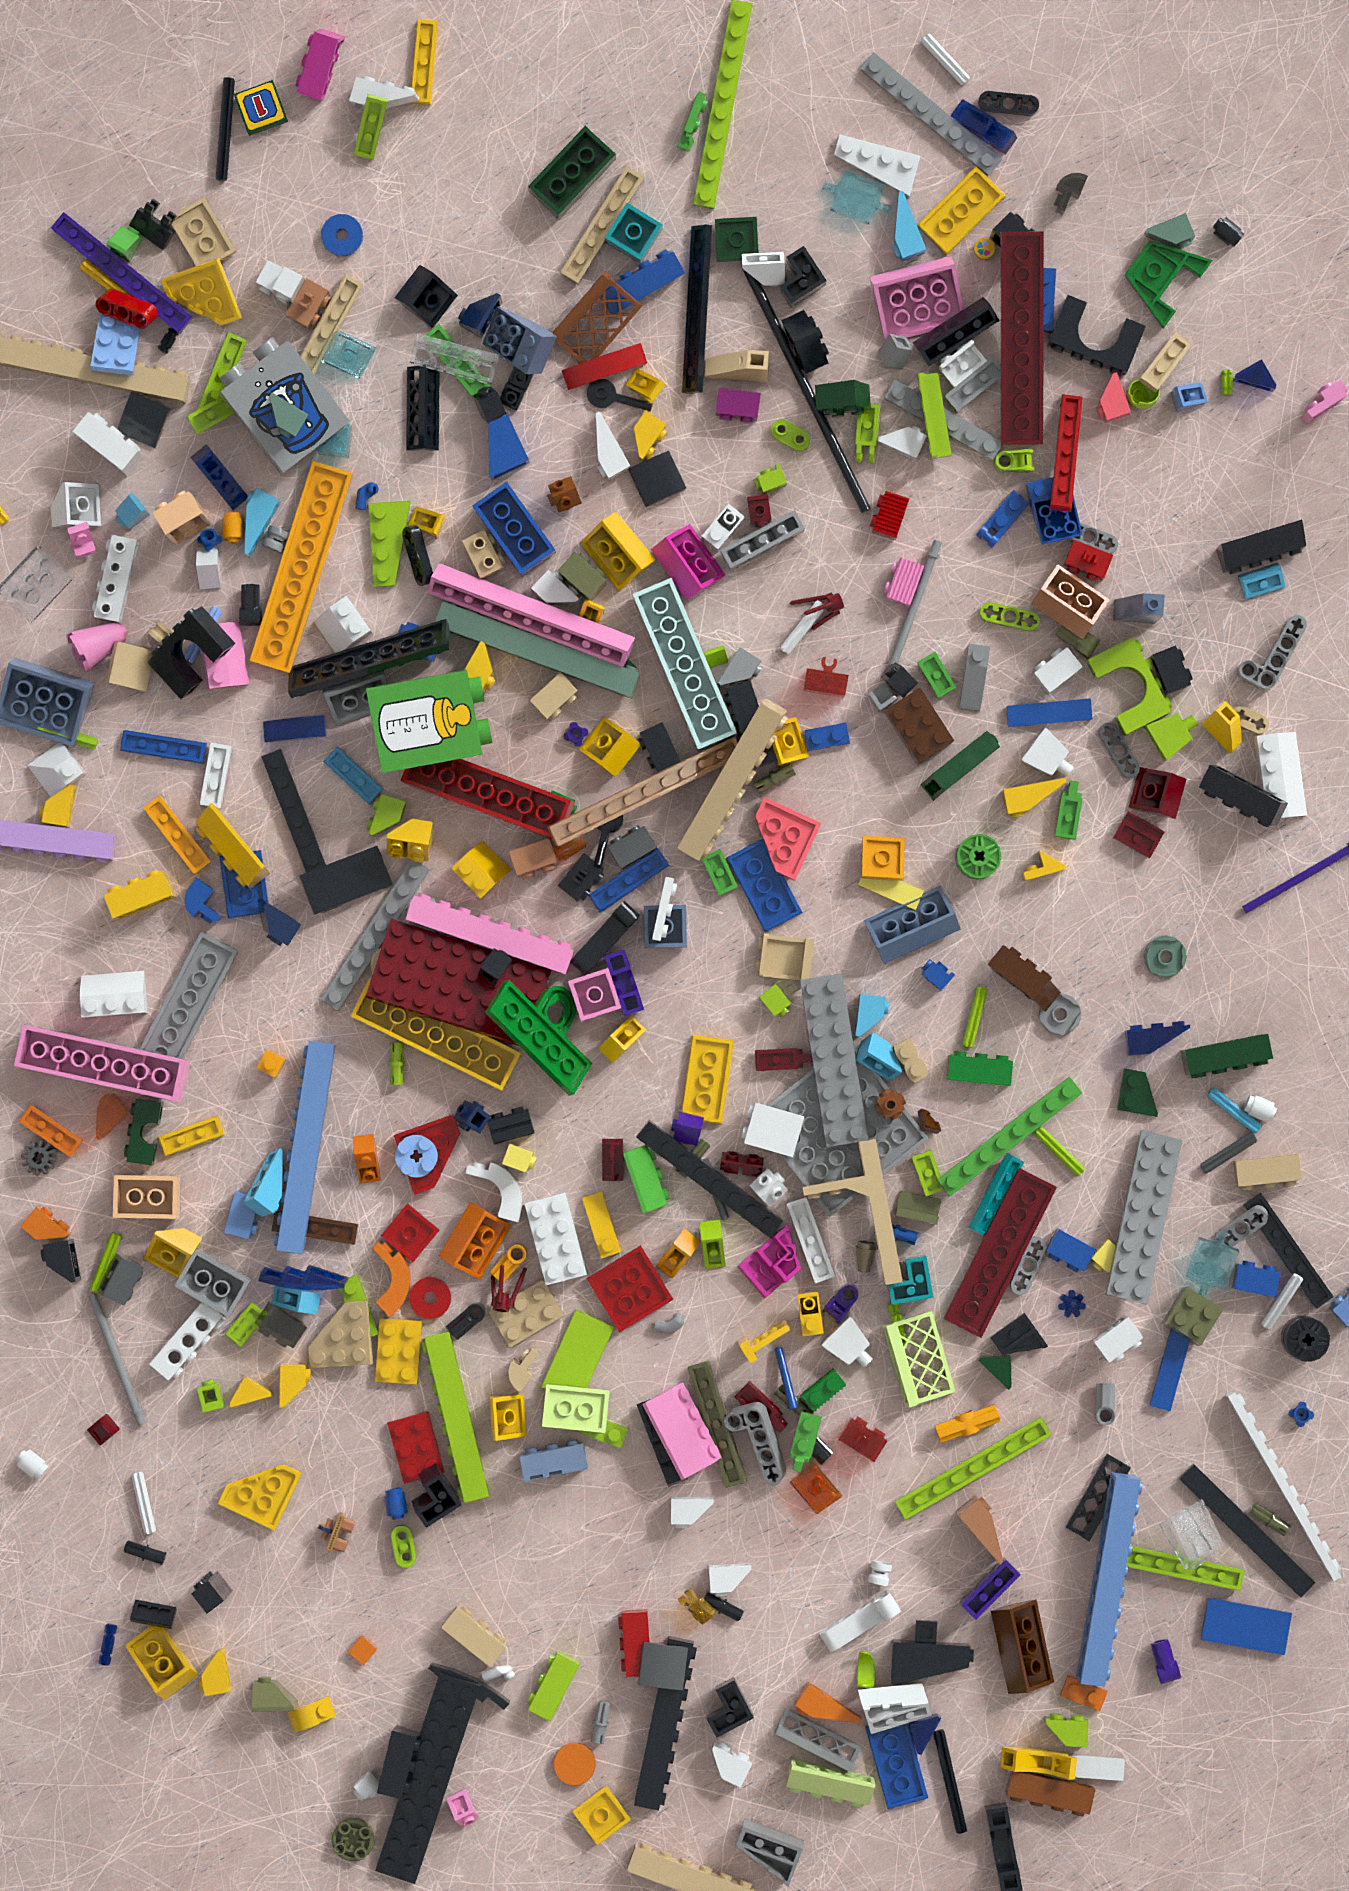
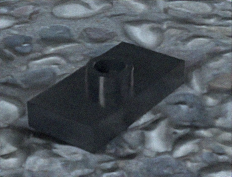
[130,1599,177,1629]

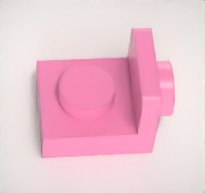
[67,522,96,558]
[446,1790,479,1826]

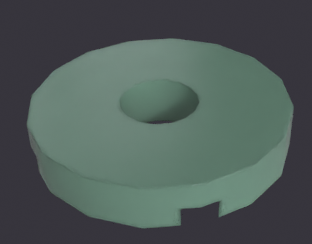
[1144,935,1187,978]

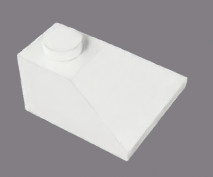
[51,482,101,528]
[27,743,87,797]

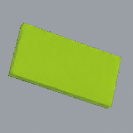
[541,1310,614,1389]

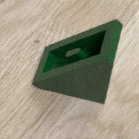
[977,1355,1012,1390]

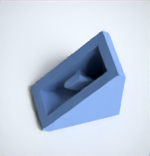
[1170,382,1208,412]

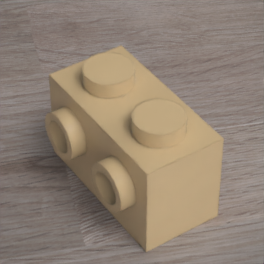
[462,530,505,580]
[530,672,578,721]

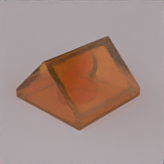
[790,1461,843,1514]

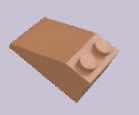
[956,1496,1003,1565]

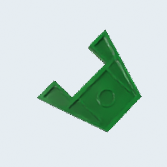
[1124,241,1213,329]

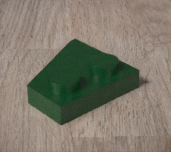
[1117,1068,1158,1117]

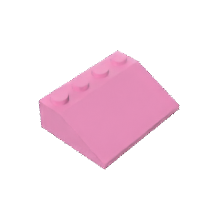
[869,256,964,340]

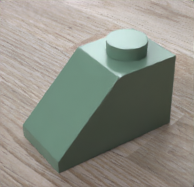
[1145,213,1195,249]
[269,393,308,438]

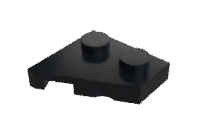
[990,1313,1048,1355]

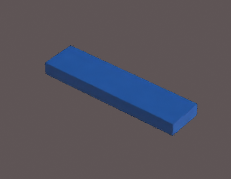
[1006,698,1093,727]
[120,730,207,764]
[588,848,670,912]
[1149,1329,1190,1411]

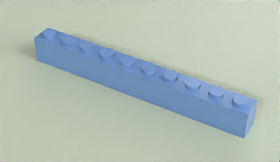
[274,1041,336,1254]
[1076,1472,1142,1687]

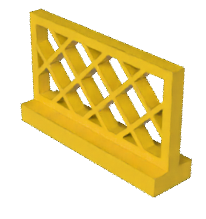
[738,1320,790,1364]

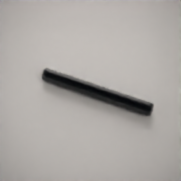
[215,77,235,181]
[933,1729,967,1834]

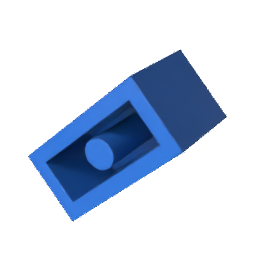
[1046,1228,1096,1273]
[1232,1260,1281,1297]

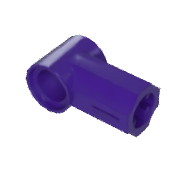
[1150,1639,1181,1684]

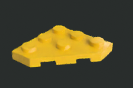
[160,258,242,325]
[218,1464,303,1531]

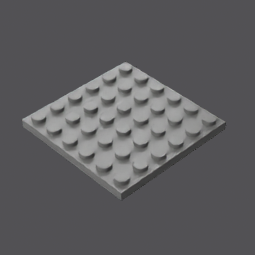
[766,1043,929,1217]

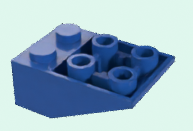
[1025,477,1083,545]

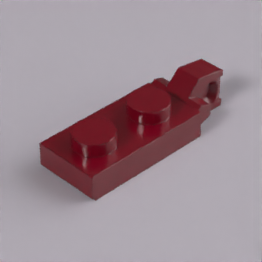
[755,1048,813,1071]
[734,1380,788,1433]

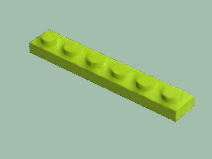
[1126,1545,1245,1591]

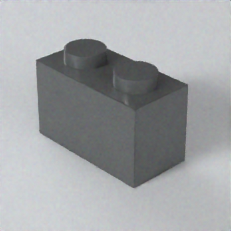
[608,825,657,869]
[97,1253,144,1306]

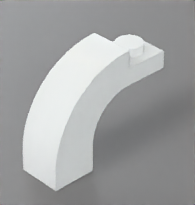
[466,1162,523,1222]

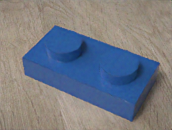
[805,723,850,751]

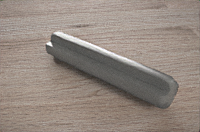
[1200,1132,1257,1173]

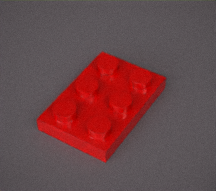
[387,1411,445,1484]

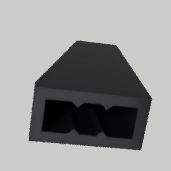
[891,1639,974,1685]

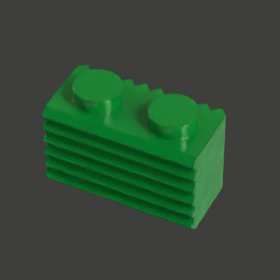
[801,1368,846,1411]

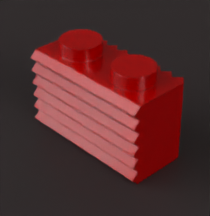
[870,491,910,540]

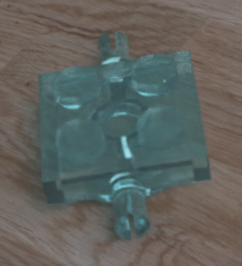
[822,170,892,225]
[1186,1229,1239,1298]

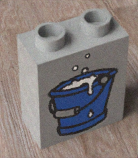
[219,337,350,474]

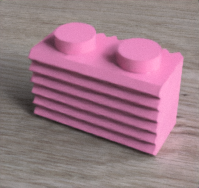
[883,557,924,607]

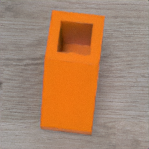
[353,1134,381,1183]
[20,1206,71,1240]

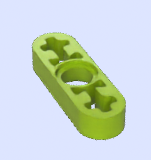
[979,602,1040,632]

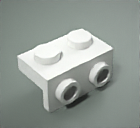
[938,340,987,388]

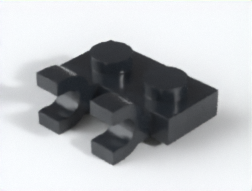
[129,198,177,250]

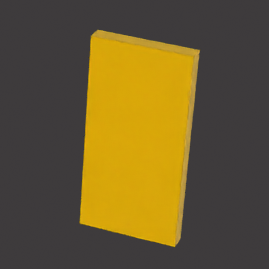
[917,166,1006,256]
[681,1035,734,1124]

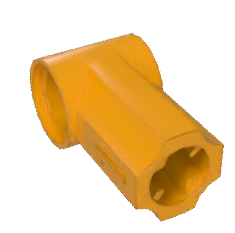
[490,1243,527,1283]

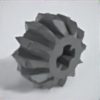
[21,1140,58,1176]

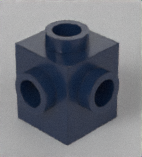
[453,1100,491,1134]

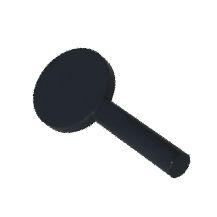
[587,379,653,411]
[594,815,624,868]

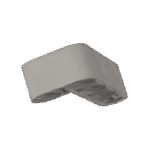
[1237,615,1307,691]
[724,1402,786,1486]

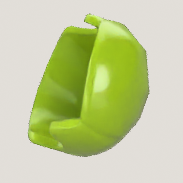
[1126,379,1160,410]

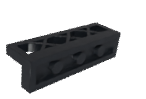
[406,364,440,451]
[1066,1454,1131,1542]

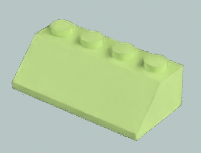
[786,1759,875,1807]

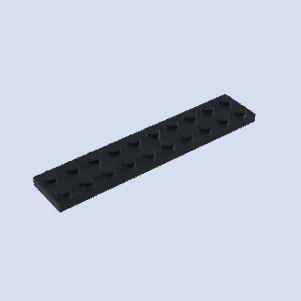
[375,1671,481,1884]

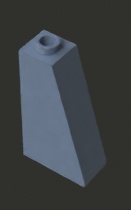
[1113,593,1165,624]

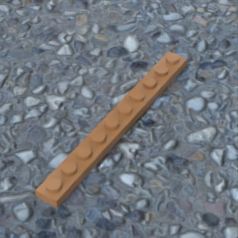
[547,736,738,846]

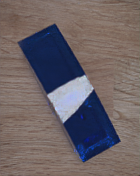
[951,99,1017,155]
[263,715,327,743]

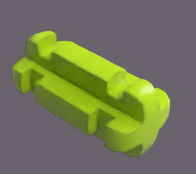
[1221,369,1233,396]

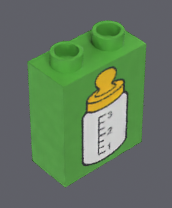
[366,670,492,773]

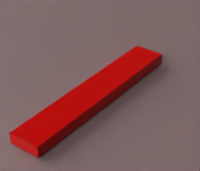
[1050,394,1083,512]

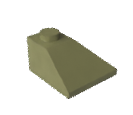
[251,1676,298,1712]

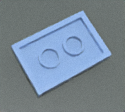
[91,314,141,375]

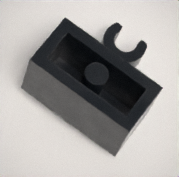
[557,853,604,902]

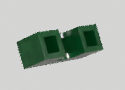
[124,1099,164,1166]

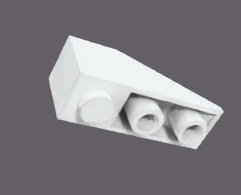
[349,76,420,109]

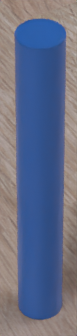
[774,1347,798,1410]

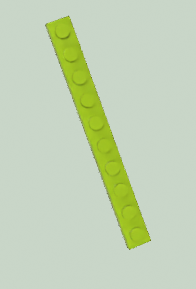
[694,0,753,209]

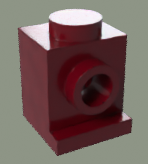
[747,494,772,527]

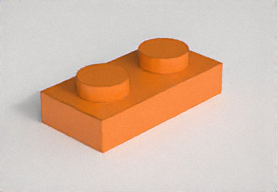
[1060,1675,1108,1711]

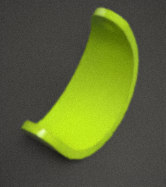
[857,1651,876,1689]

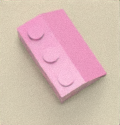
[201,622,249,690]

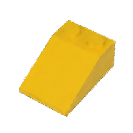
[125,1626,199,1700]

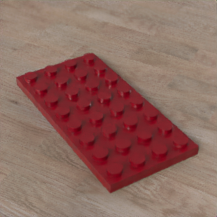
[365,919,551,1046]

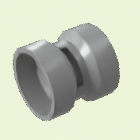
[262,525,289,553]

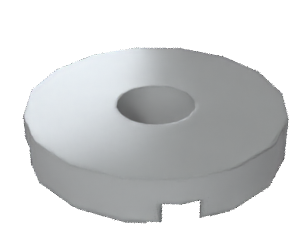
[1039,993,1081,1035]

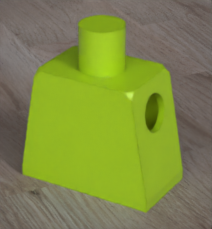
[1144,713,1198,762]

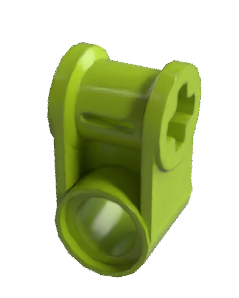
[993,449,1035,473]

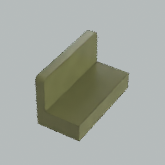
[895,1191,941,1225]

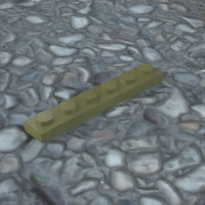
[688,1360,747,1488]

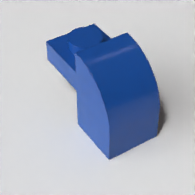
[185,878,222,924]

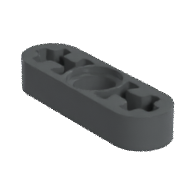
[1098,723,1140,778]

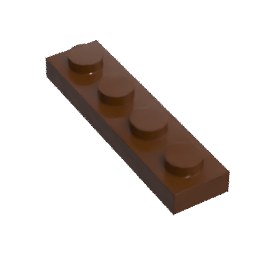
[271,1211,359,1245]

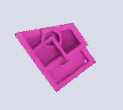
[737,1224,801,1298]

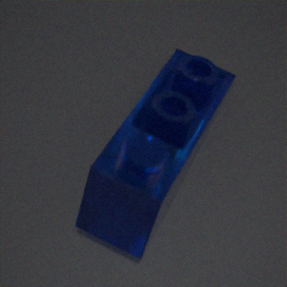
[1125,1021,1190,1056]

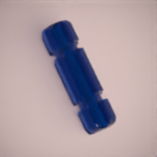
[99,1623,117,1666]

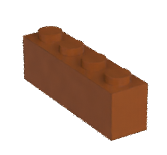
[1006,1771,1095,1817]

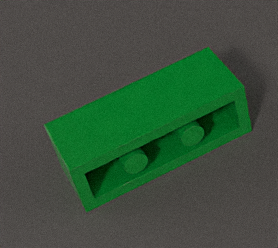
[947,1051,1013,1086]

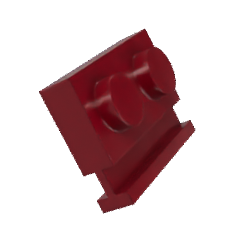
[1113,811,1165,859]

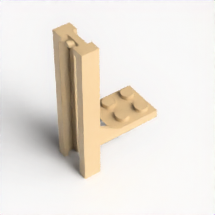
[802,1139,903,1285]

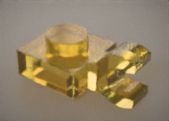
[678,1588,717,1625]

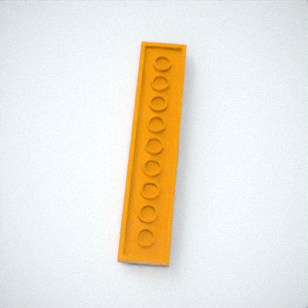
[249,461,353,673]

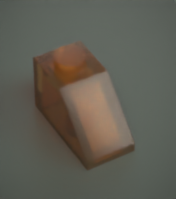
[96,1093,131,1141]

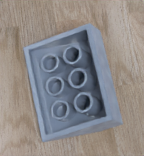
[0,658,95,747]

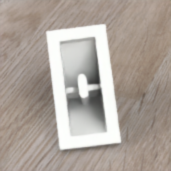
[196,546,221,590]

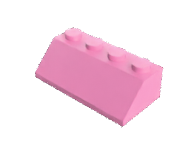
[642,1382,722,1480]

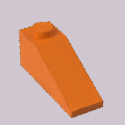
[794,1681,862,1723]

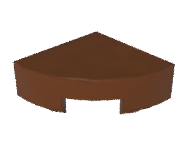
[918,1109,941,1134]

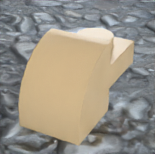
[508,1348,539,1392]

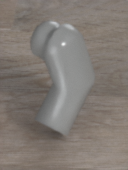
[654,1313,684,1334]

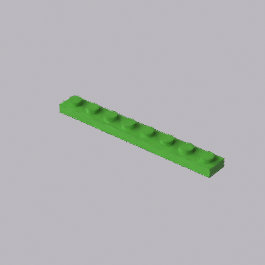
[937,1076,1082,1197]

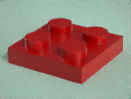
[381,1203,440,1262]

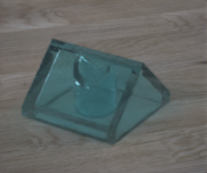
[322,330,376,379]

